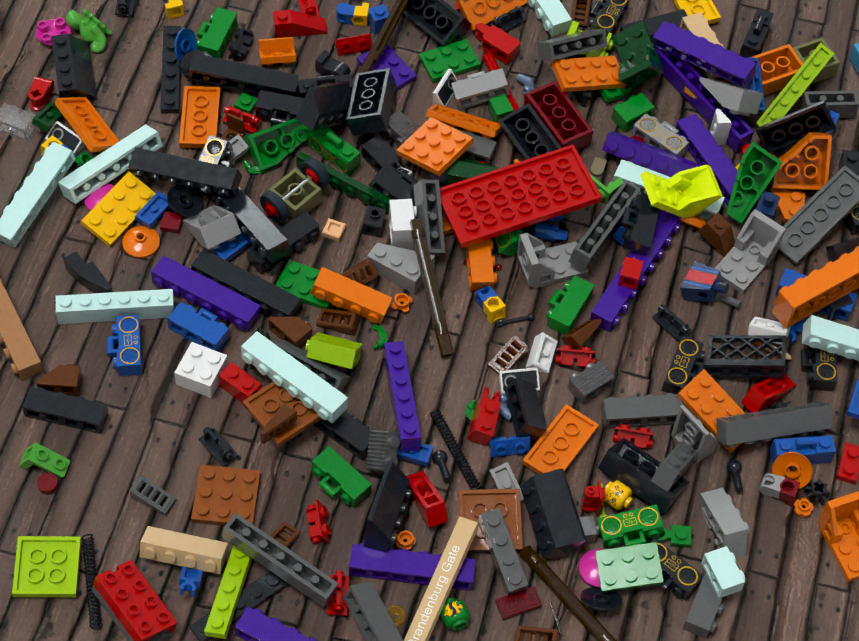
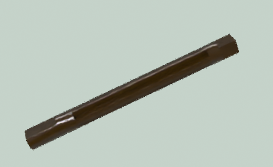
[359,0,410,73]
[410,218,454,358]
[519,545,617,641]

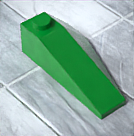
[242,118,311,170]
[726,142,783,223]

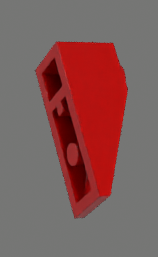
[273,10,327,38]
[741,375,796,413]
[407,471,448,528]

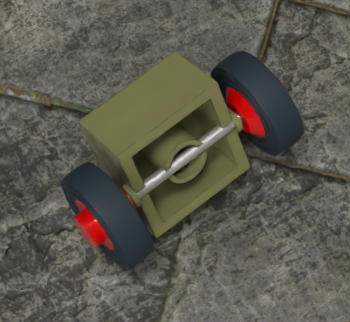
[260,157,330,223]

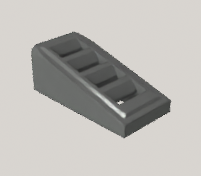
[130,476,176,516]

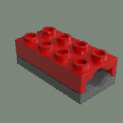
[92,560,177,641]

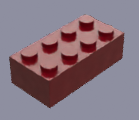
[524,80,593,150]

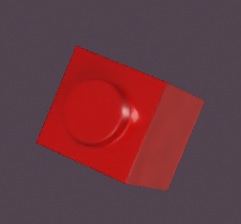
[618,257,644,290]

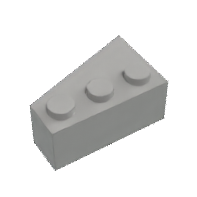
[367,243,435,294]
[700,487,750,559]

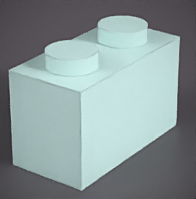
[701,546,745,598]

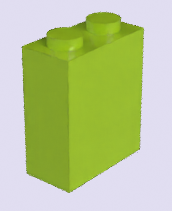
[305,332,363,369]

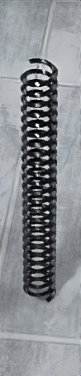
[429,408,482,490]
[81,534,102,629]

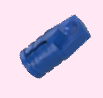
[534,223,568,242]

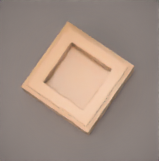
[322,218,346,242]

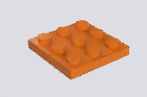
[396,117,474,176]

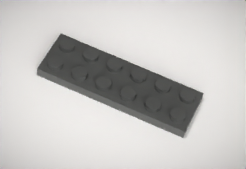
[778,165,859,266]

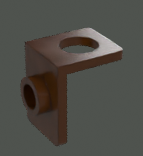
[220,113,245,141]

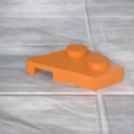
[769,187,806,223]

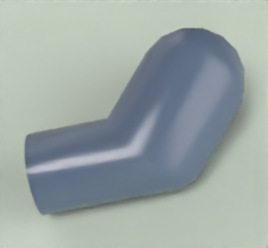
[516,73,535,95]
[499,393,512,422]

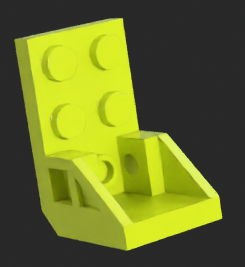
[640,165,723,218]

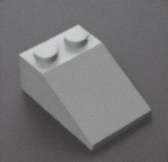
[699,77,763,116]
[182,205,241,250]
[671,405,718,463]

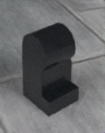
[315,50,351,76]

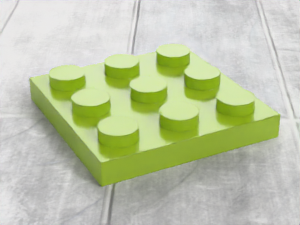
[12,536,81,597]

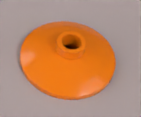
[122,226,160,258]
[772,452,813,489]

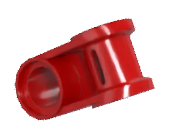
[28,77,54,111]

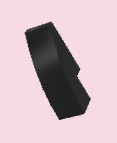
[63,251,113,293]

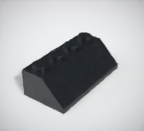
[403,0,472,46]
[51,34,97,101]
[295,81,352,130]
[755,100,836,154]
[498,103,562,160]
[598,437,689,513]
[364,461,412,552]
[520,469,587,560]

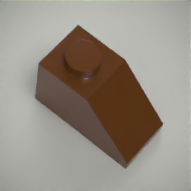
[698,212,735,257]
[268,317,312,348]
[37,364,82,396]

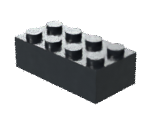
[346,68,396,136]

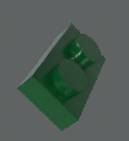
[32,102,64,132]

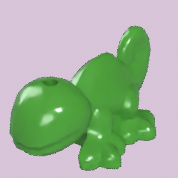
[66,8,112,53]

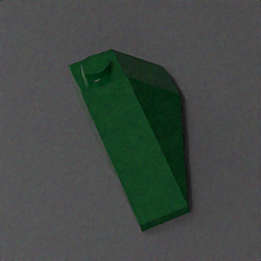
[430,157,499,188]

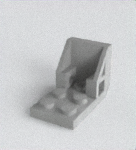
[715,209,786,294]
[517,233,589,288]

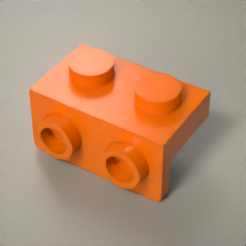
[258,37,296,66]

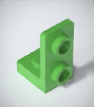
[589,173,624,204]
[19,442,70,478]

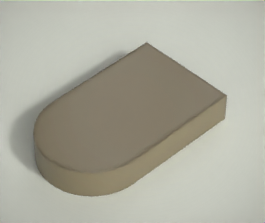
[590,157,607,177]

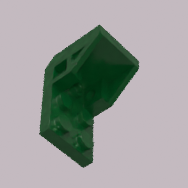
[612,21,664,89]

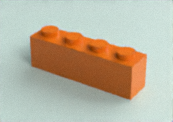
[465,239,497,291]
[311,267,392,324]

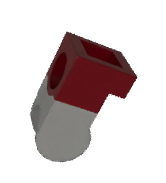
[759,473,800,507]

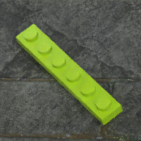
[755,43,835,127]
[204,545,252,639]

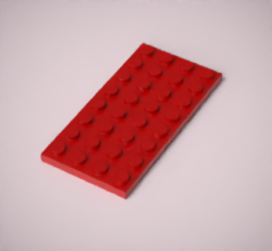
[440,145,602,248]

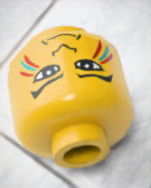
[604,480,633,510]

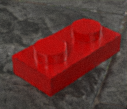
[836,442,859,485]

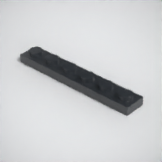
[160,26,181,114]
[190,571,290,641]

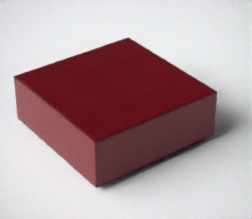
[160,211,183,233]

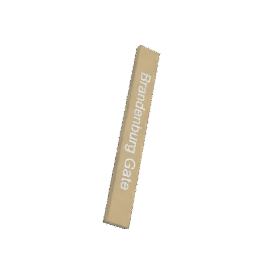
[404,516,479,641]

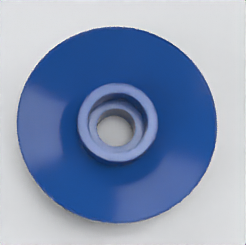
[174,28,197,62]

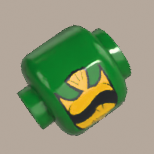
[440,598,470,631]

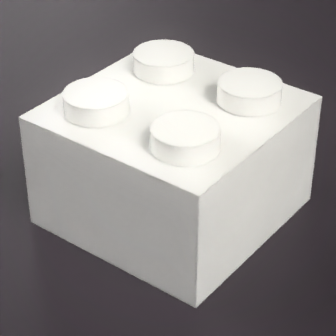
[388,199,417,251]
[174,342,228,398]

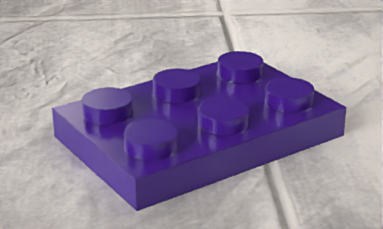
[357,45,417,92]

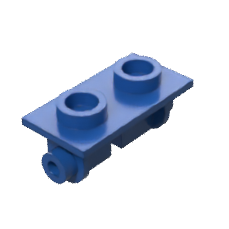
[489,436,530,457]

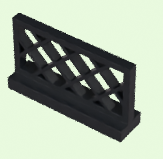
[705,335,787,378]

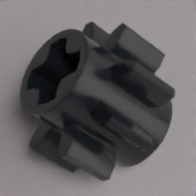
[804,479,830,505]

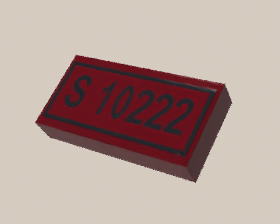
[495,586,542,620]

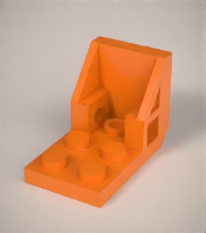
[818,491,859,582]

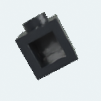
[363,206,386,238]

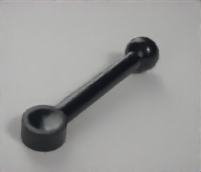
[496,313,535,328]

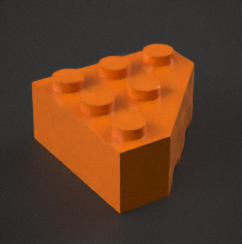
[769,132,832,190]

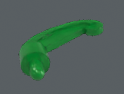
[243,160,270,174]
[372,325,388,349]
[465,400,476,421]

